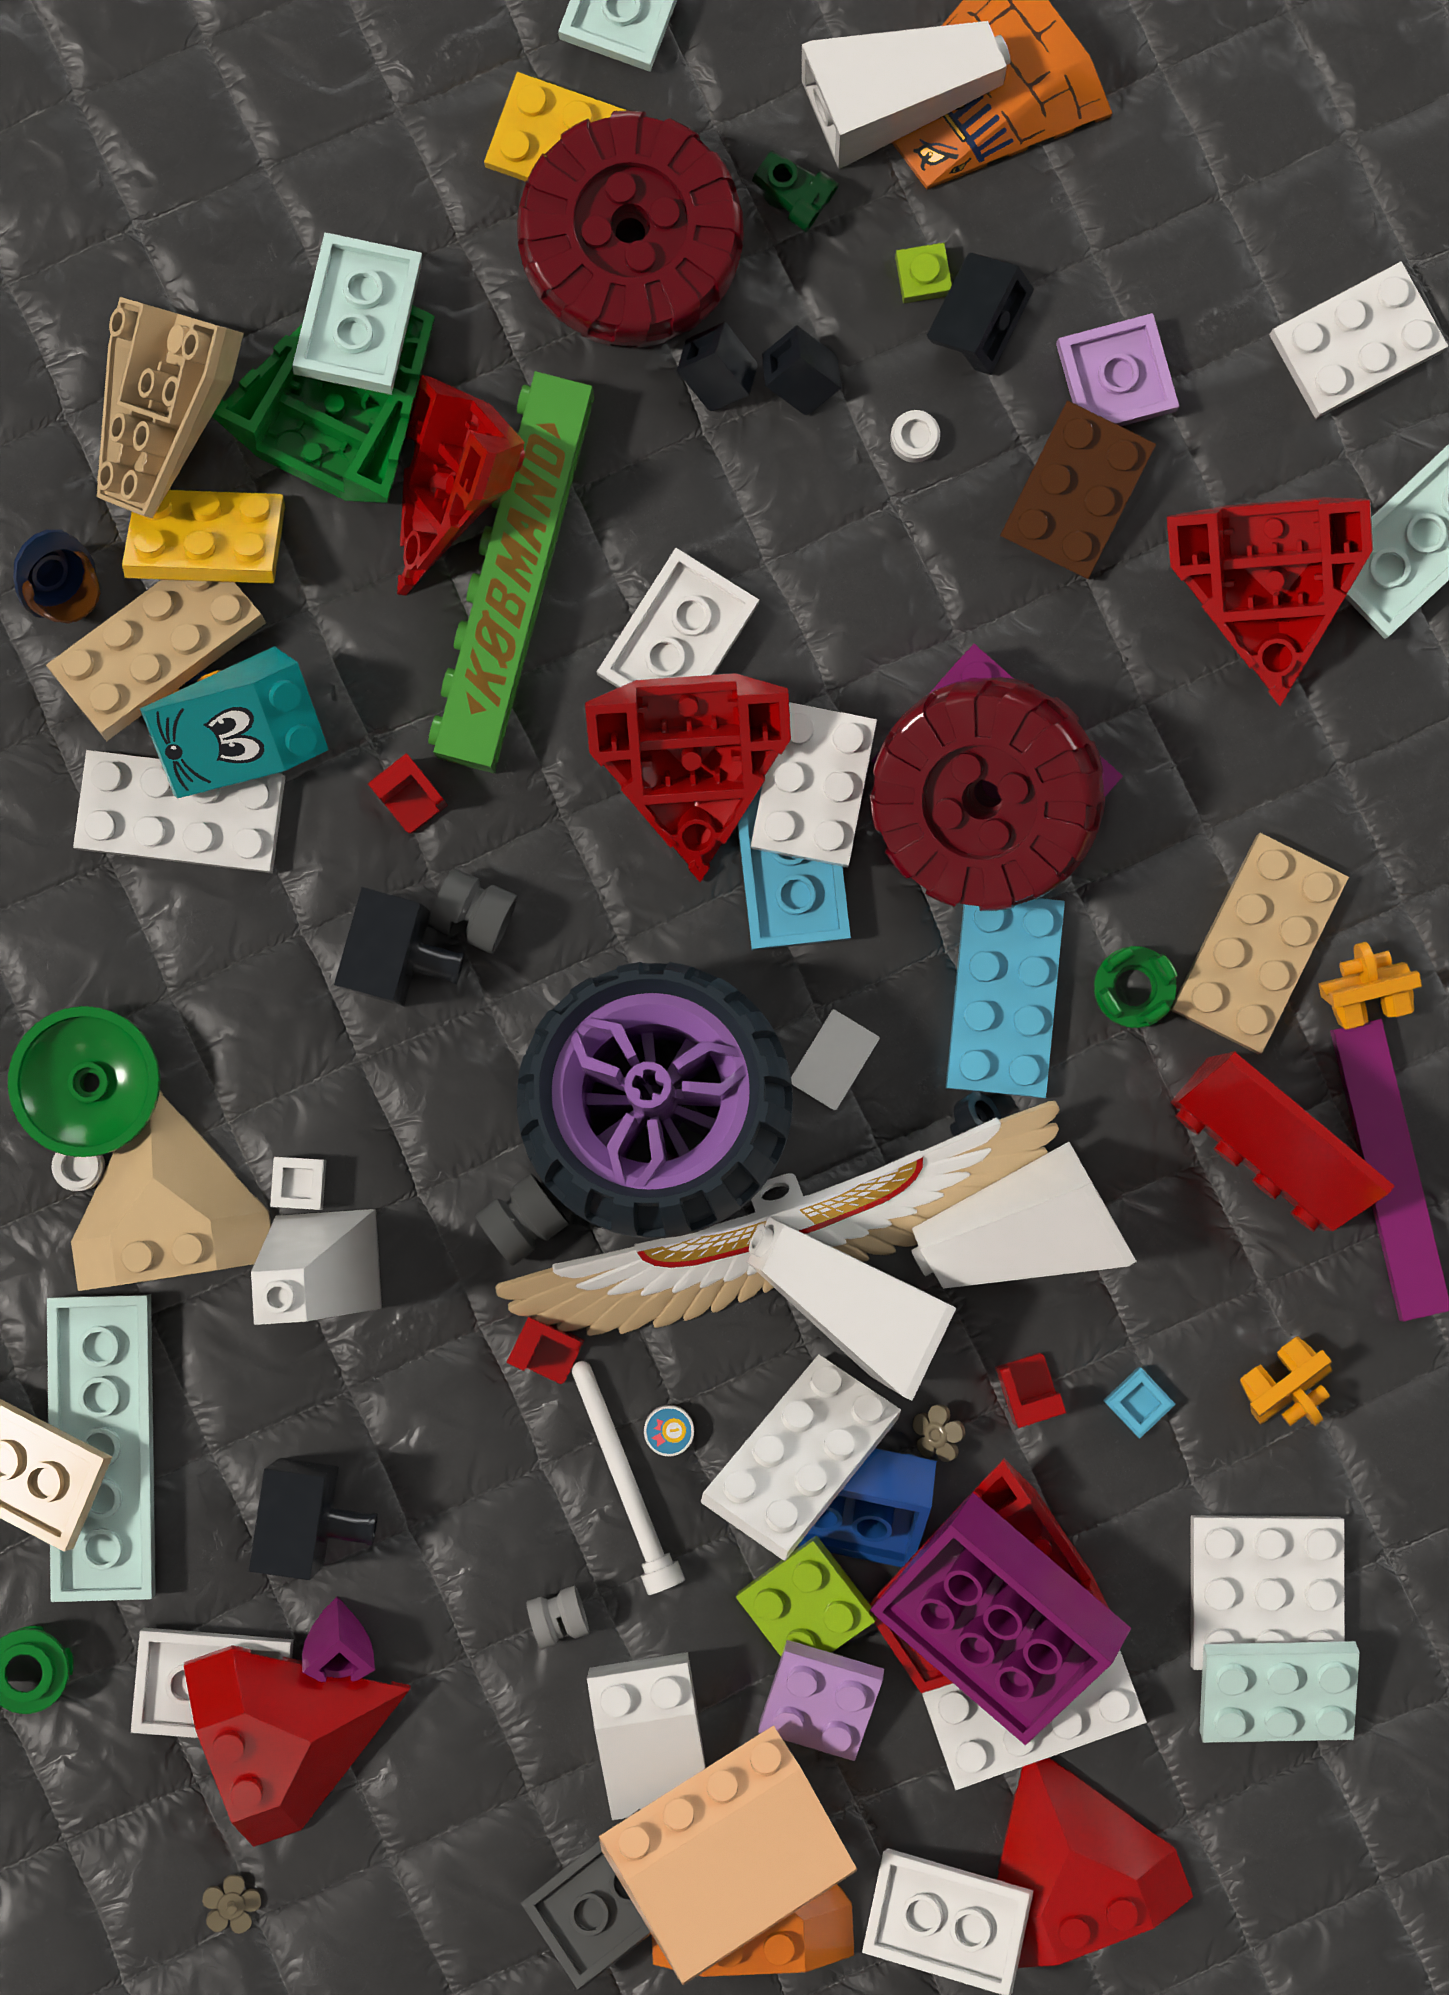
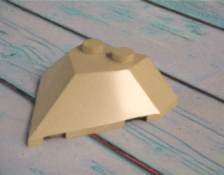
[71,1090,272,1291]

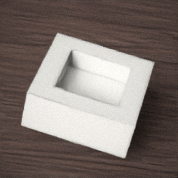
[270,1157,326,1210]

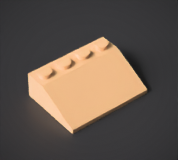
[599,1725,857,1985]

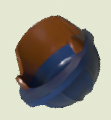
[13,530,101,624]

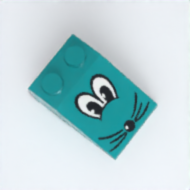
[140,646,329,799]

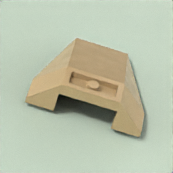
[96,297,244,518]

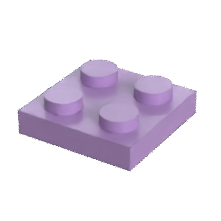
[1056,313,1179,426]
[758,1640,884,1761]

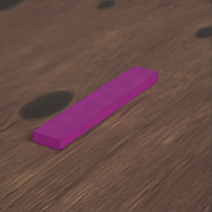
[1330,1019,1449,1322]

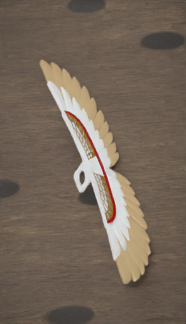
[495,1101,1060,1336]

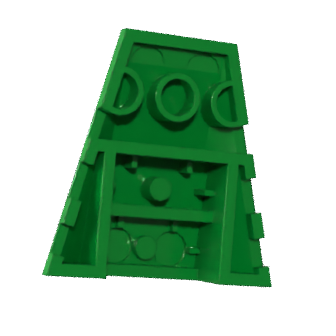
[212,305,435,503]

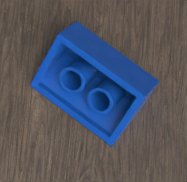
[798,1448,937,1567]

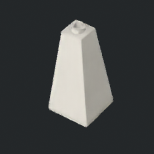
[802,21,1011,169]
[911,1142,1137,1289]
[251,1209,382,1325]
[747,1217,956,1401]

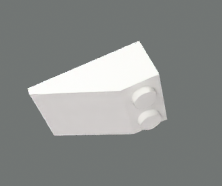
[587,1652,706,1820]

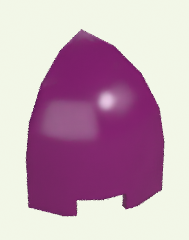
[302,1596,375,1682]

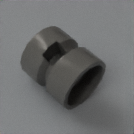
[428,868,518,954]
[475,1173,570,1266]

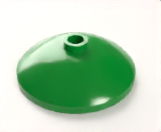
[8,1006,160,1157]

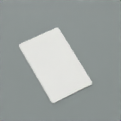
[791,1009,880,1110]

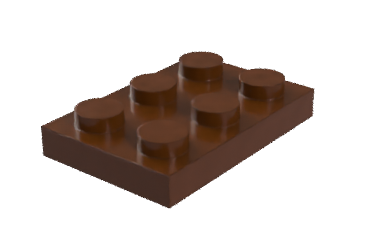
[1000,400,1156,579]

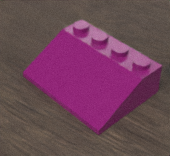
[869,1493,1131,1745]

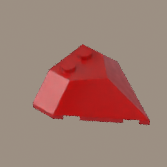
[397,375,525,596]
[1167,497,1373,706]
[585,673,791,882]
[183,1645,411,1847]
[997,1758,1194,1968]

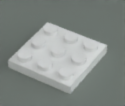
[1191,1515,1345,1670]

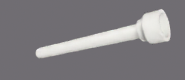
[572,1361,685,1595]

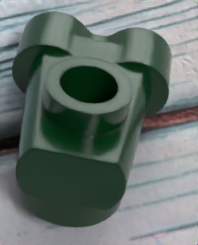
[752,151,839,232]

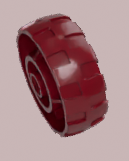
[517,110,744,348]
[870,677,1105,911]

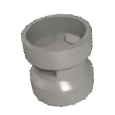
[526,1585,590,1650]

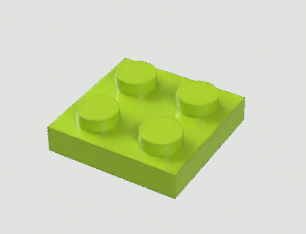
[736,1535,877,1656]

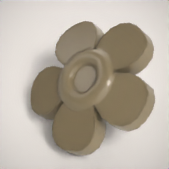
[913,1404,966,1462]
[202,1874,261,1934]

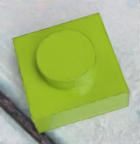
[895,243,952,304]

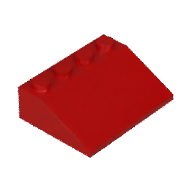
[1170,1051,1395,1232]

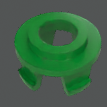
[1094,946,1178,1028]
[0,1625,74,1714]

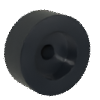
[950,1091,1002,1137]

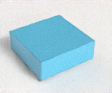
[1103,1367,1176,1439]

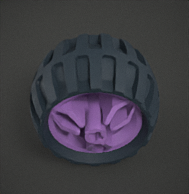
[517,962,793,1239]

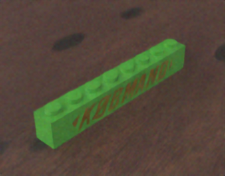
[428,371,594,774]

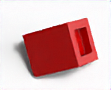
[367,753,448,834]
[506,1315,585,1384]
[995,1353,1066,1428]

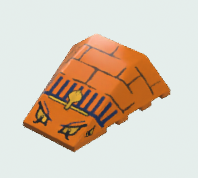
[892,0,1113,190]

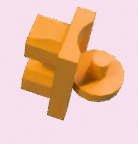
[1318,942,1422,1029]
[1240,1336,1332,1426]

